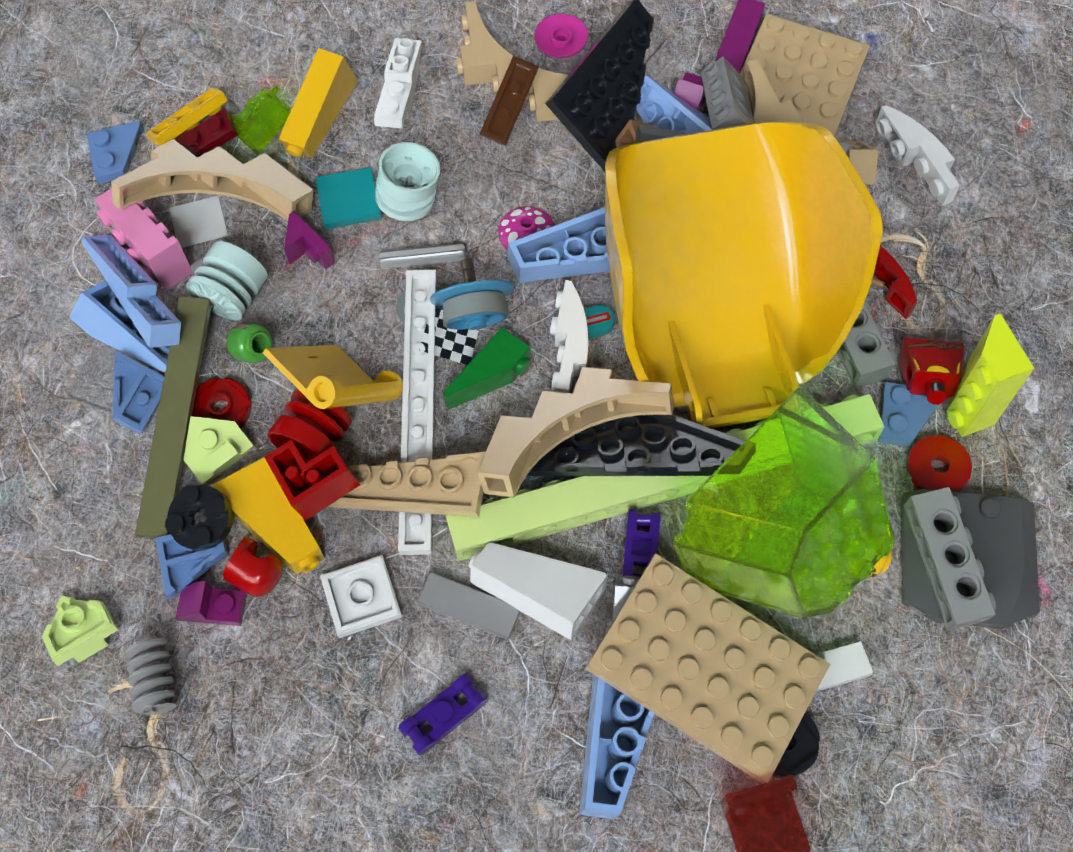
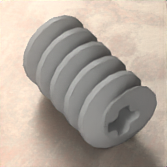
[125,638,177,715]

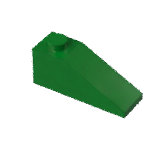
[443,327,532,409]

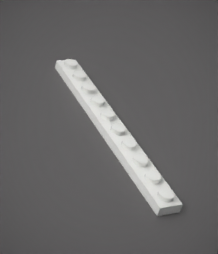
[398,270,437,555]

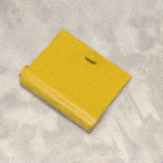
[263,345,403,409]

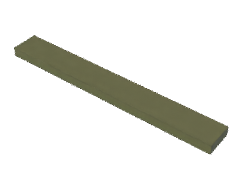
[135,296,212,539]

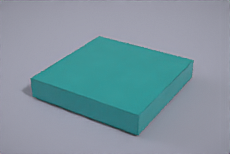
[315,167,382,230]

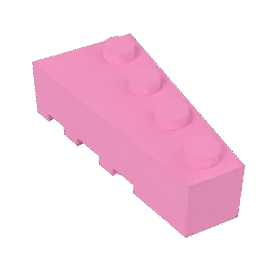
[94,188,192,292]

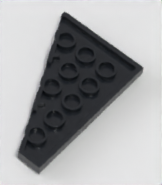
[545,0,654,172]
[527,414,757,476]

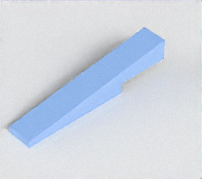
[82,235,181,348]

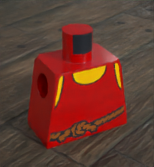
[897,338,964,405]

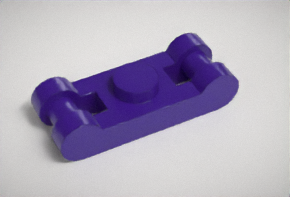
[622,508,661,579]
[398,672,489,756]

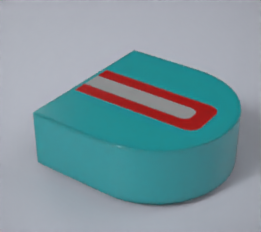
[584,305,615,340]

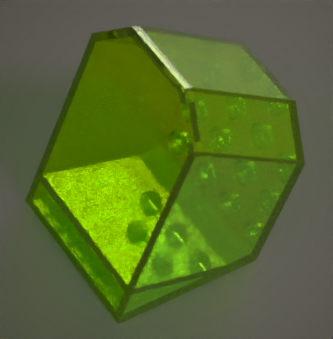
[673,387,895,618]

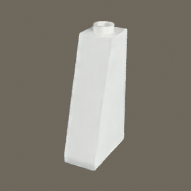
[469,542,607,640]

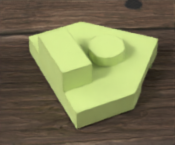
[183,416,255,485]
[42,596,118,666]

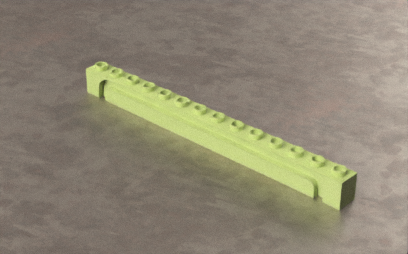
[445,394,885,561]

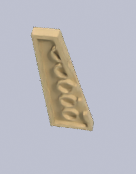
[327,452,486,517]

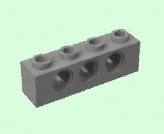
[701,56,754,130]
[837,299,895,389]
[903,487,996,631]

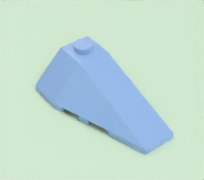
[636,74,712,134]
[69,281,170,373]

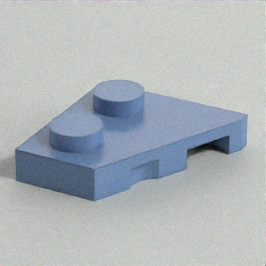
[86,120,143,184]
[112,351,164,435]
[878,382,939,447]
[155,534,228,599]

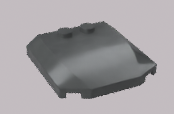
[901,489,1040,629]

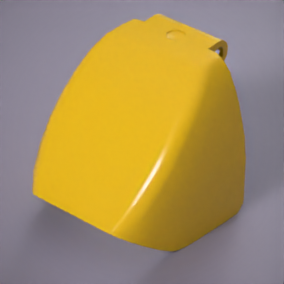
[605,121,883,429]

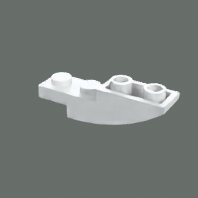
[374,38,422,128]
[875,105,960,206]
[550,280,588,393]

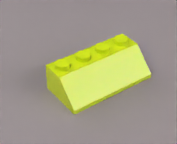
[947,313,1034,437]

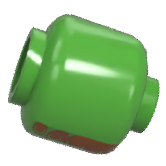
[226,323,273,363]

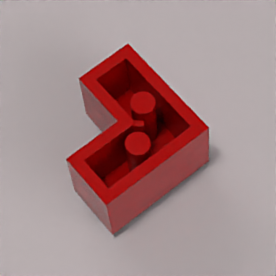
[264,439,361,520]

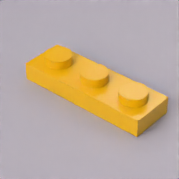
[145,87,228,146]

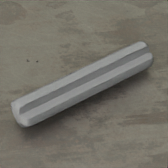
[379,243,466,269]

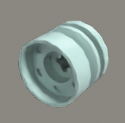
[375,142,440,221]
[186,241,268,321]

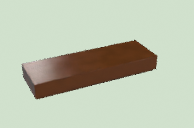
[480,56,539,146]

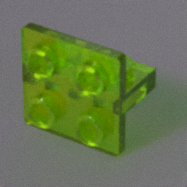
[233,85,291,155]

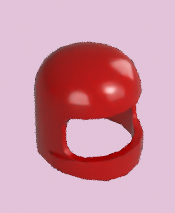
[223,536,283,597]

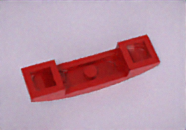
[874,245,917,319]

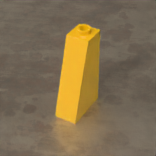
[279,48,358,158]
[211,457,325,575]

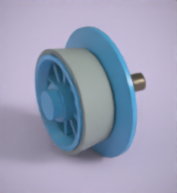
[430,258,514,330]

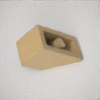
[840,141,878,185]

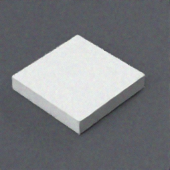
[320,555,402,638]

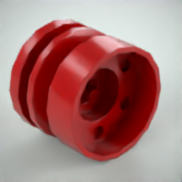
[267,388,352,461]

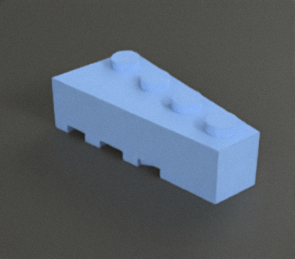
[508,207,609,283]
[579,675,655,819]

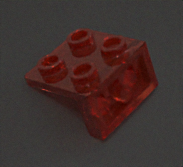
[720,775,811,852]

